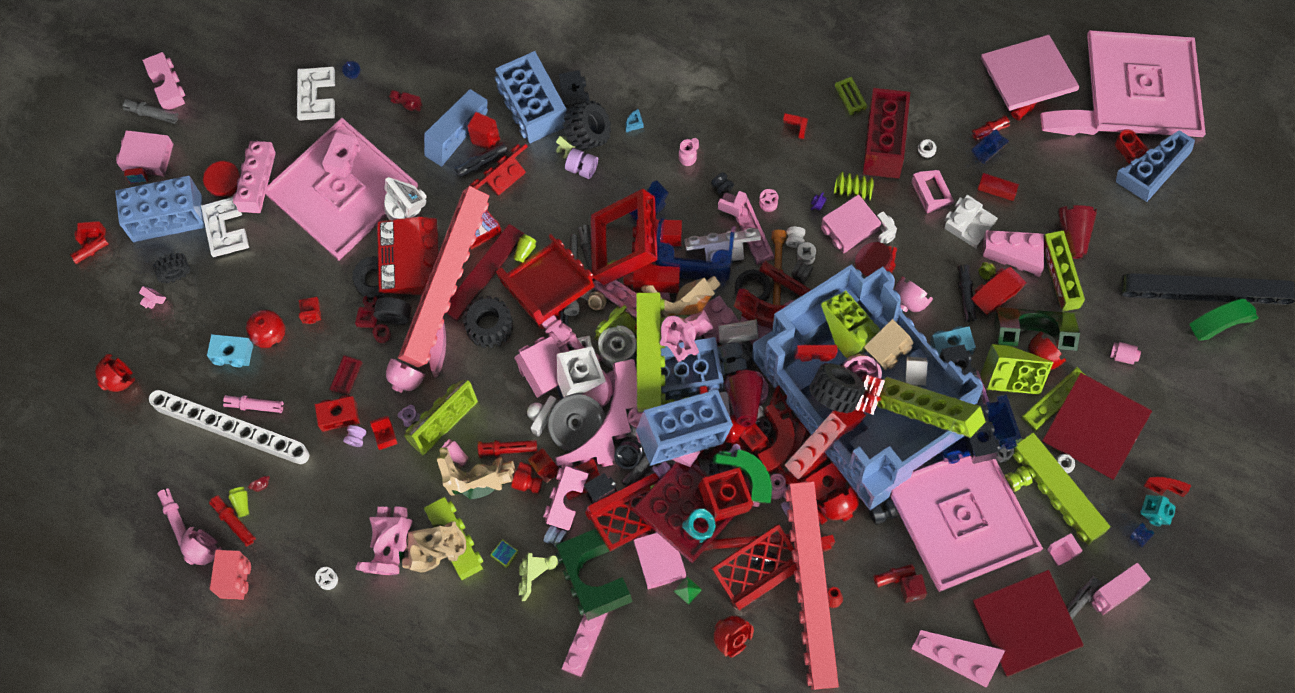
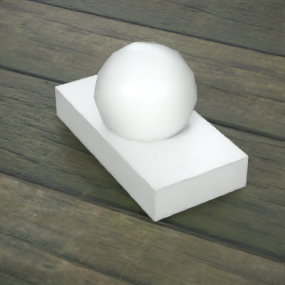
[718,319,759,345]
[527,395,557,437]

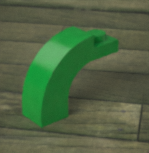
[1189,299,1258,341]
[713,449,772,504]

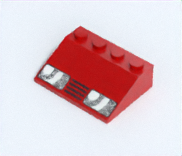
[377,217,438,295]

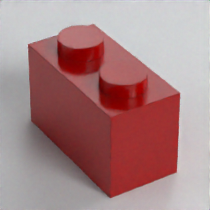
[467,112,500,150]

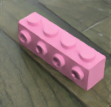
[233,141,276,213]

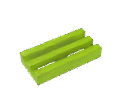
[835,76,867,115]

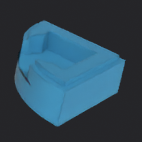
[625,109,644,132]

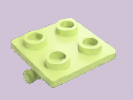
[518,553,558,601]

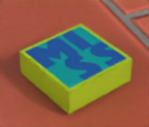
[490,539,519,568]

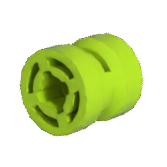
[1005,466,1033,492]

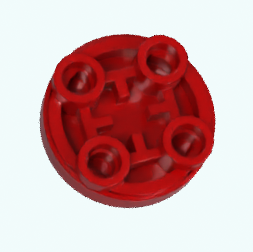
[203,161,241,196]

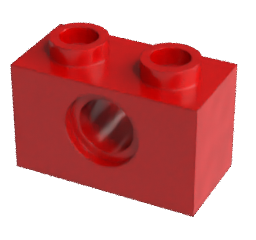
[315,395,360,432]
[801,461,847,501]

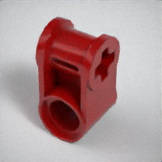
[1115,129,1149,165]

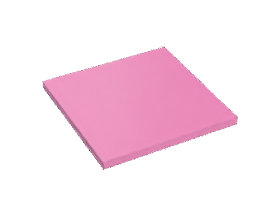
[1087,30,1206,137]
[265,118,418,261]
[890,451,1043,592]

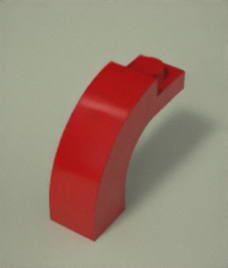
[734,288,787,329]
[757,404,794,475]

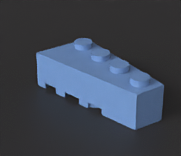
[425,89,488,167]
[1116,130,1195,202]

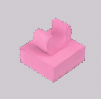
[139,286,166,309]

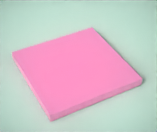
[981,35,1079,110]

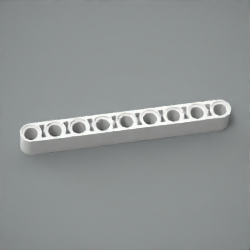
[149,390,310,464]

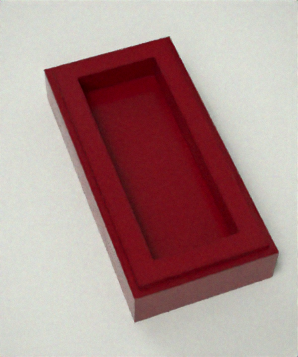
[329,355,362,396]

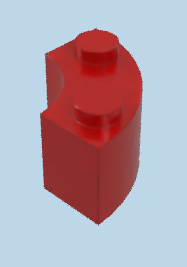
[971,267,1026,315]

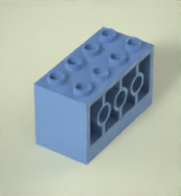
[494,51,566,144]
[115,176,205,242]
[661,337,723,402]
[636,389,733,466]

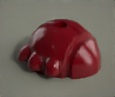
[248,476,270,492]

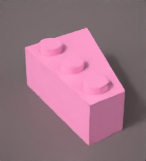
[983,230,1044,278]

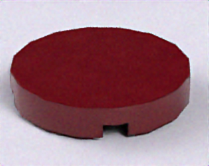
[855,242,893,277]

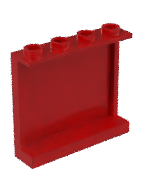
[495,234,595,325]

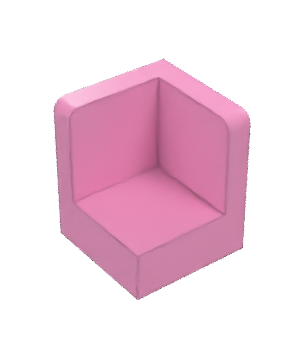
[718,191,746,217]
[1047,534,1082,566]

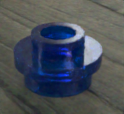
[342,61,361,79]

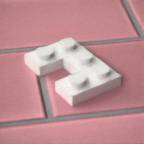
[297,67,335,120]
[201,197,249,257]

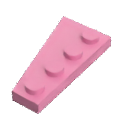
[912,630,1005,688]

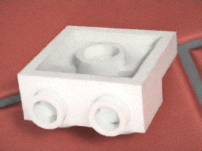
[944,195,997,248]

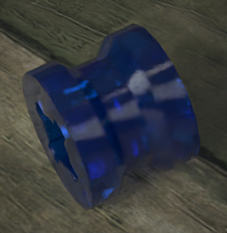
[1129,522,1155,548]

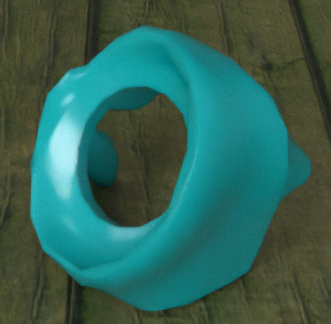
[682,508,715,543]

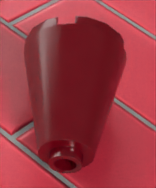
[1058,205,1097,259]
[724,370,763,427]

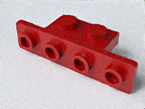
[469,144,528,196]

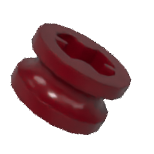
[373,324,391,343]

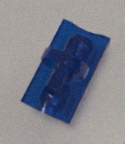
[971,129,1009,164]

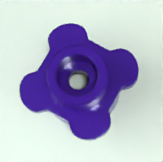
[810,192,827,211]

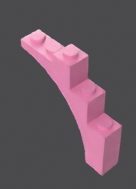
[555,359,637,468]

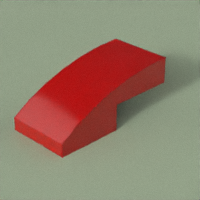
[1143,477,1191,497]

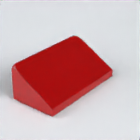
[978,173,1019,201]

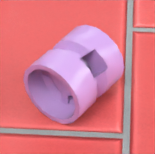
[565,148,598,179]

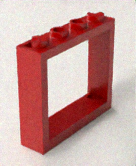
[591,189,658,285]

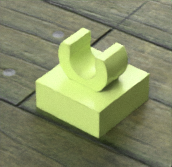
[556,136,576,159]

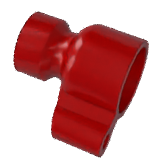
[511,462,543,494]

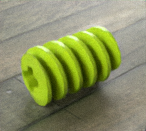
[834,171,874,201]

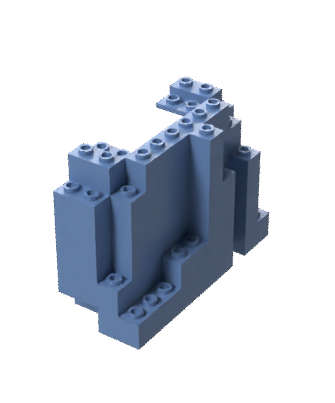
[752,264,984,510]

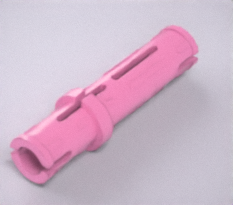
[223,395,284,413]
[157,489,187,546]

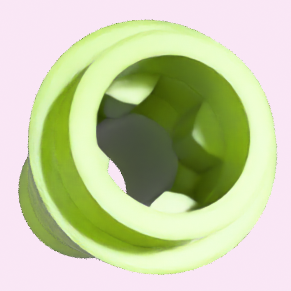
[513,234,536,263]
[228,487,250,517]

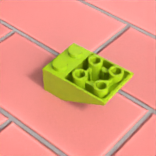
[821,290,881,358]
[980,344,1053,394]

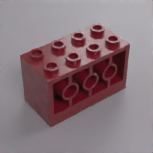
[862,88,911,179]

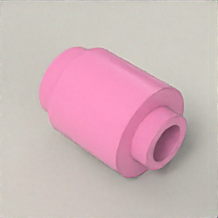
[1110,342,1141,365]

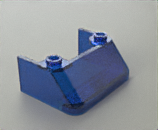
[655,218,736,283]

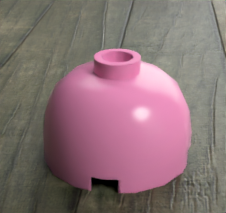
[894,276,933,312]
[842,354,882,380]
[386,358,426,393]
[180,527,222,565]

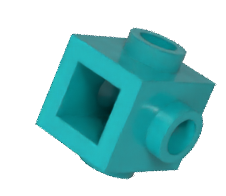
[1141,495,1176,526]

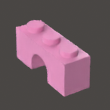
[143,52,185,111]
[543,464,588,530]

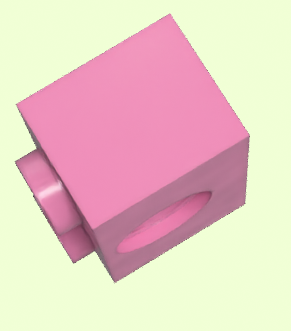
[322,132,360,177]

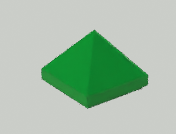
[674,576,702,605]

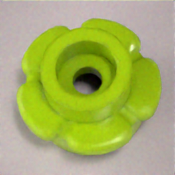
[978,262,996,280]

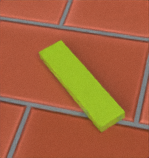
[1021,367,1084,431]

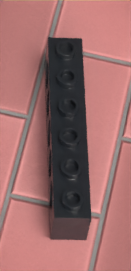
[939,344,1000,464]

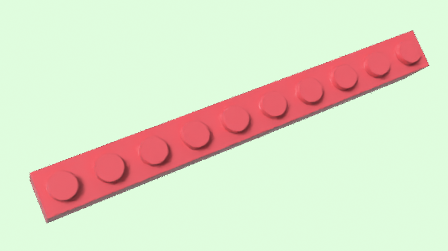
[398,186,489,368]
[785,482,839,690]

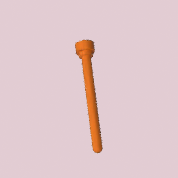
[771,230,787,305]

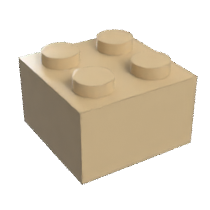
[864,319,913,371]

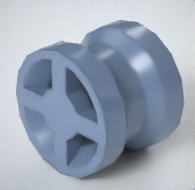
[544,525,567,549]

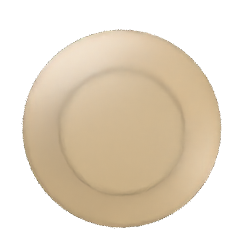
[588,291,606,310]

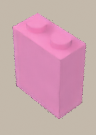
[116,131,173,176]
[821,195,881,254]
[514,336,561,398]
[634,532,686,589]
[1091,563,1151,615]

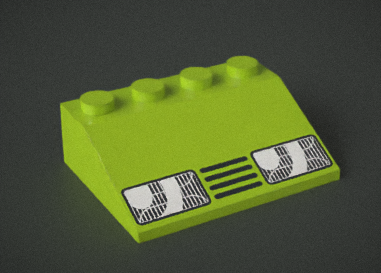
[404,380,478,456]

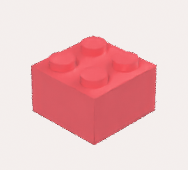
[210,550,251,600]

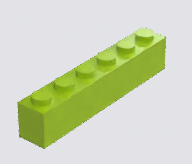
[637,293,666,412]
[1013,432,1110,545]

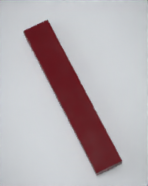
[445,224,524,322]

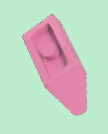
[912,170,954,213]

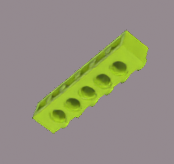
[877,377,986,438]

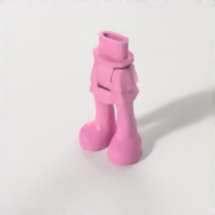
[542,315,602,362]

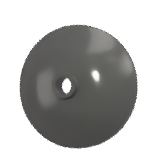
[548,394,606,452]

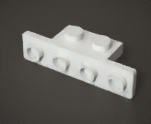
[684,228,761,265]

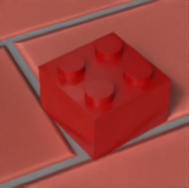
[698,468,754,522]

